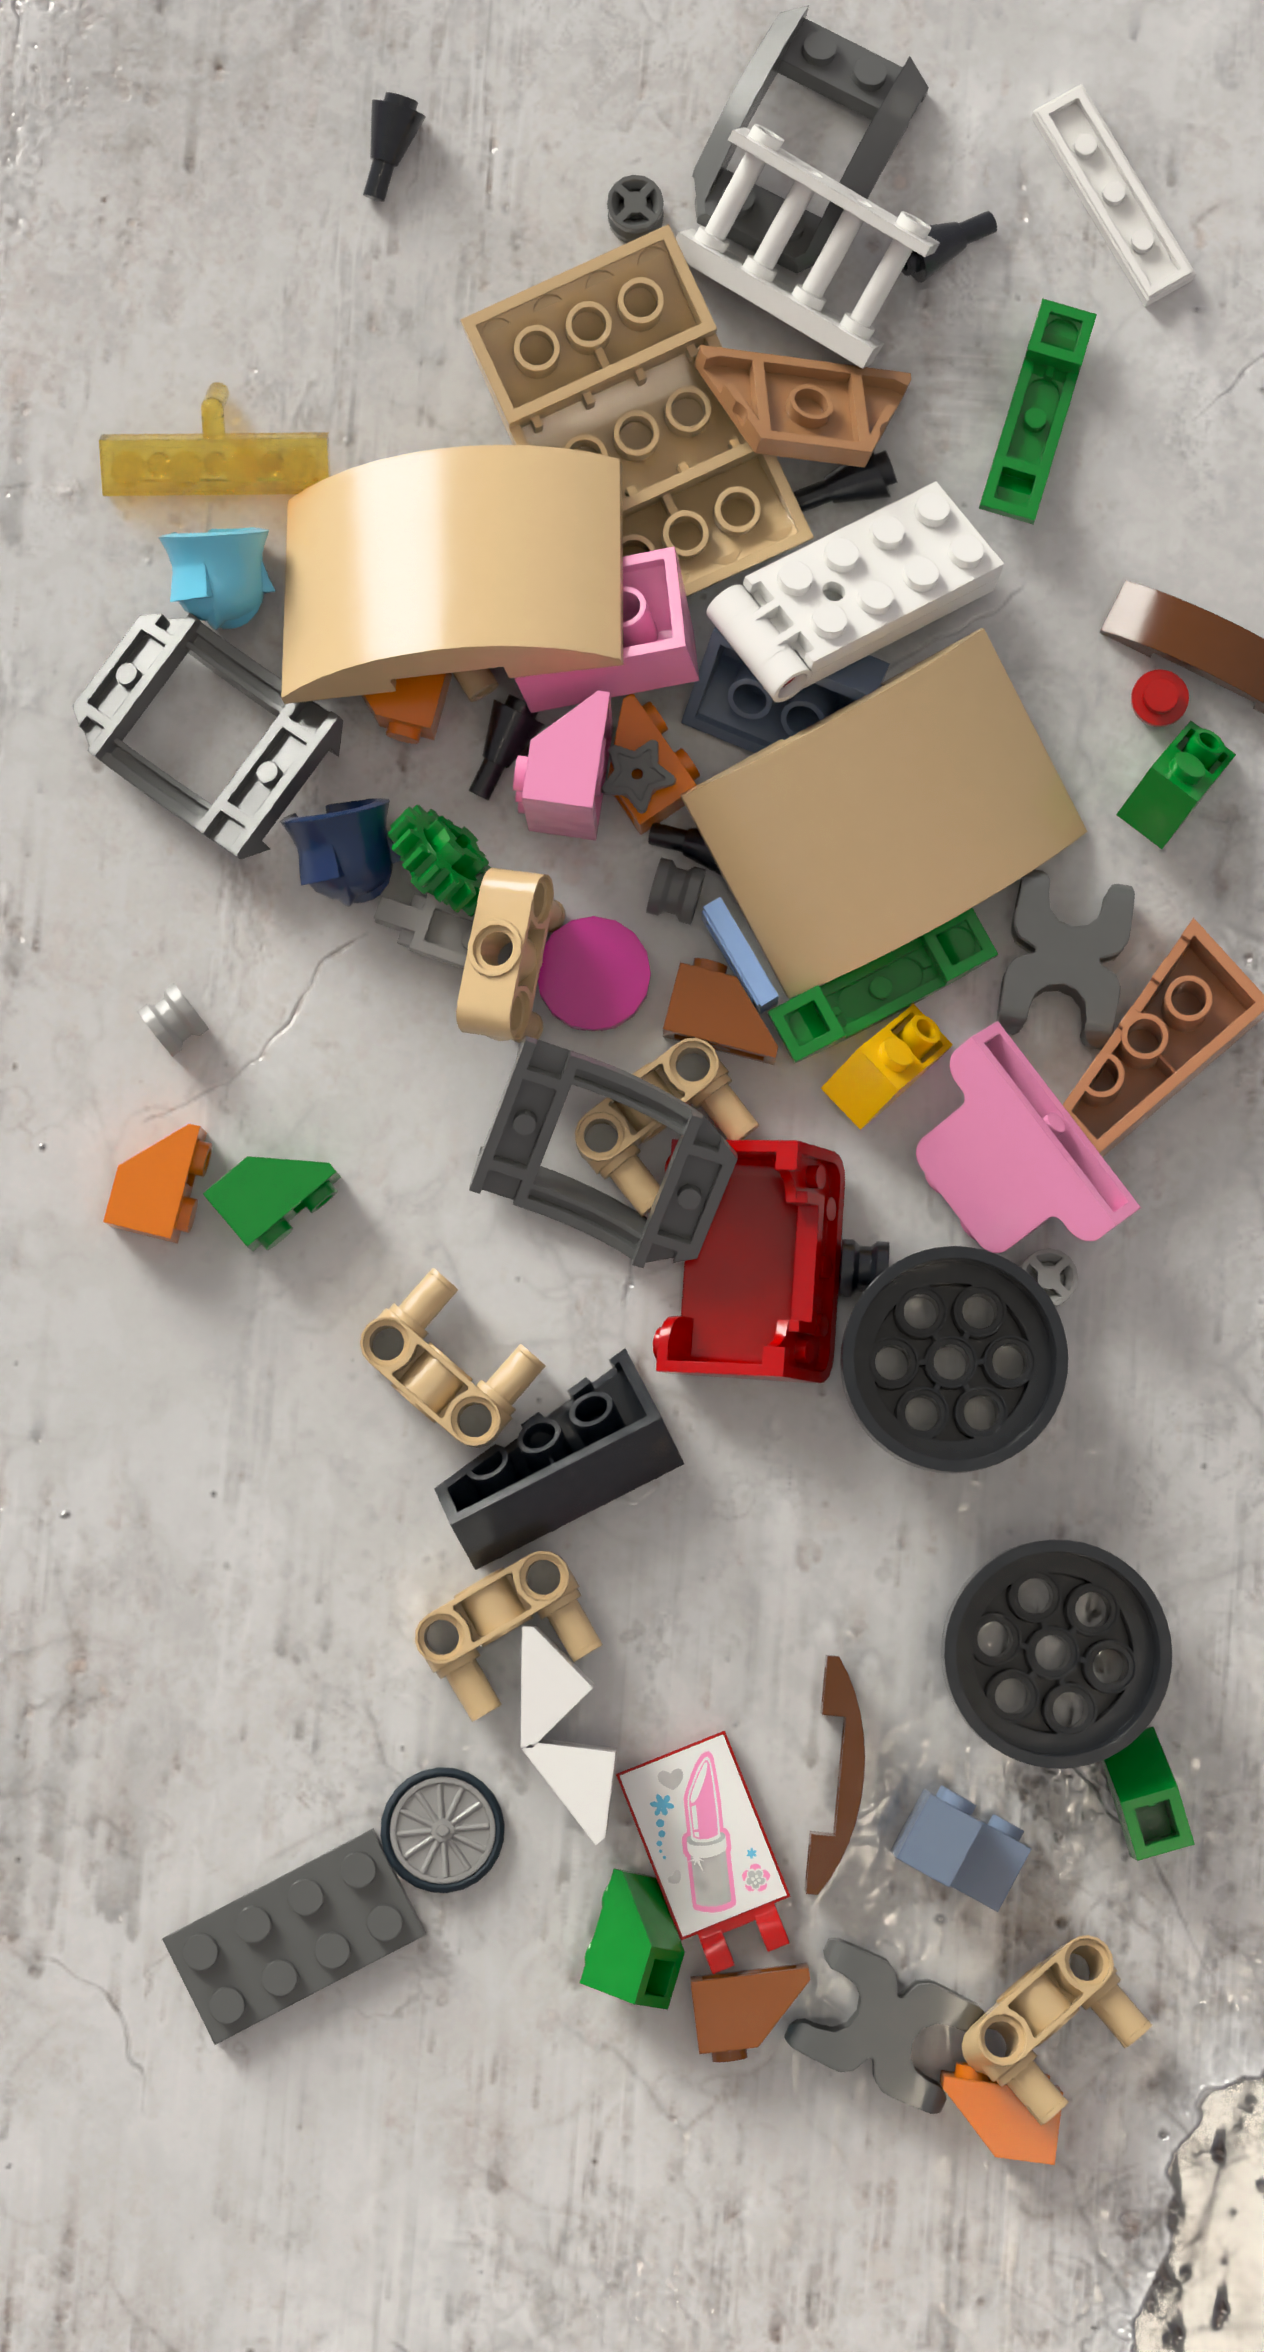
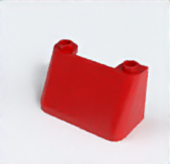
[653,1139,845,1383]

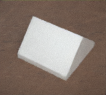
[520,1626,595,1748]
[522,1738,618,1845]

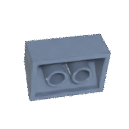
[681,626,890,753]

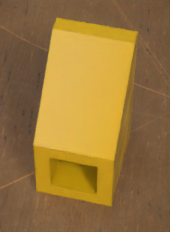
[821,1004,953,1130]

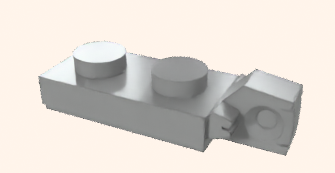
[374,894,513,969]

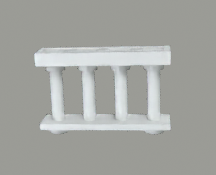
[676,124,940,369]

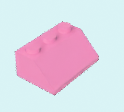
[515,547,700,713]
[513,690,613,841]

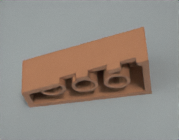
[1063,917,1264,1157]

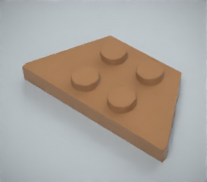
[695,345,911,467]

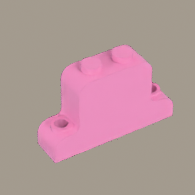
[916,1021,1141,1253]

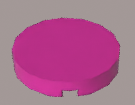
[538,916,651,1031]

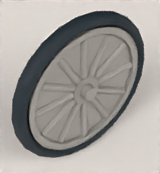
[380,1767,505,1893]

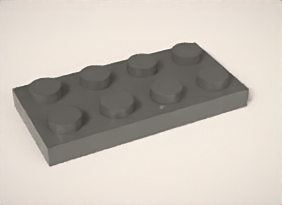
[162,1828,426,2045]

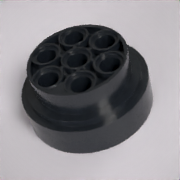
[840,1246,1068,1474]
[941,1540,1172,1769]

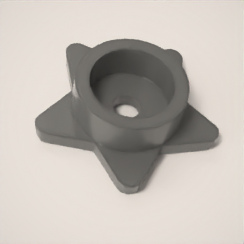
[601,740,676,814]

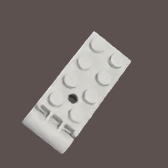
[706,481,1004,702]

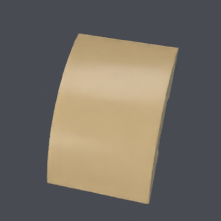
[460,224,814,597]
[281,445,623,704]
[680,628,1087,998]

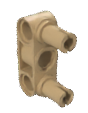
[456,868,565,1043]
[575,1038,759,1217]
[360,1268,546,1448]
[415,1551,603,1722]
[962,1935,1152,2125]

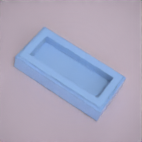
[702,897,779,1014]

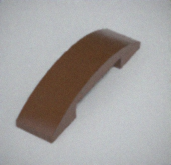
[1099,580,1264,714]
[804,1655,865,1895]

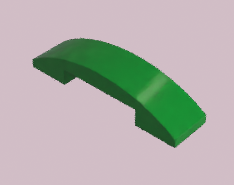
[979,298,1097,525]
[767,908,998,1064]

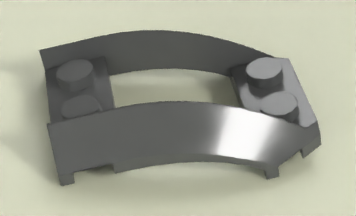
[692,5,929,274]
[72,613,343,859]
[469,1036,738,1268]

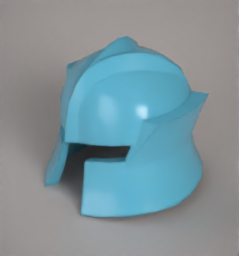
[158,527,276,630]

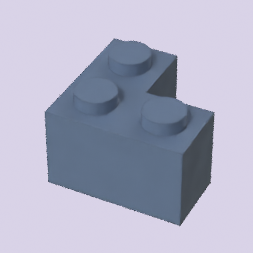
[890,1785,1032,1912]

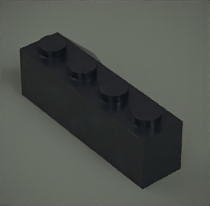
[434,1348,684,1570]

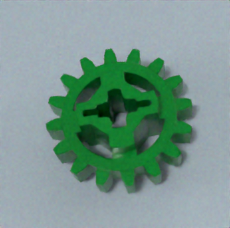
[388,805,492,917]

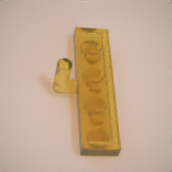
[99,382,331,496]

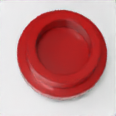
[1131,669,1189,727]

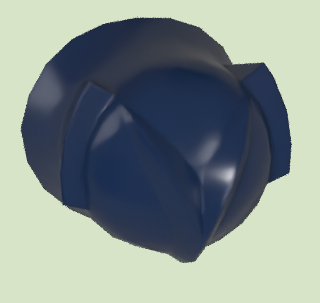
[280,798,401,907]

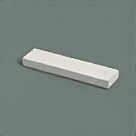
[1031,84,1196,307]

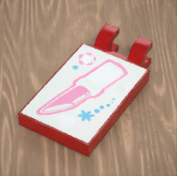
[616,1730,791,1974]

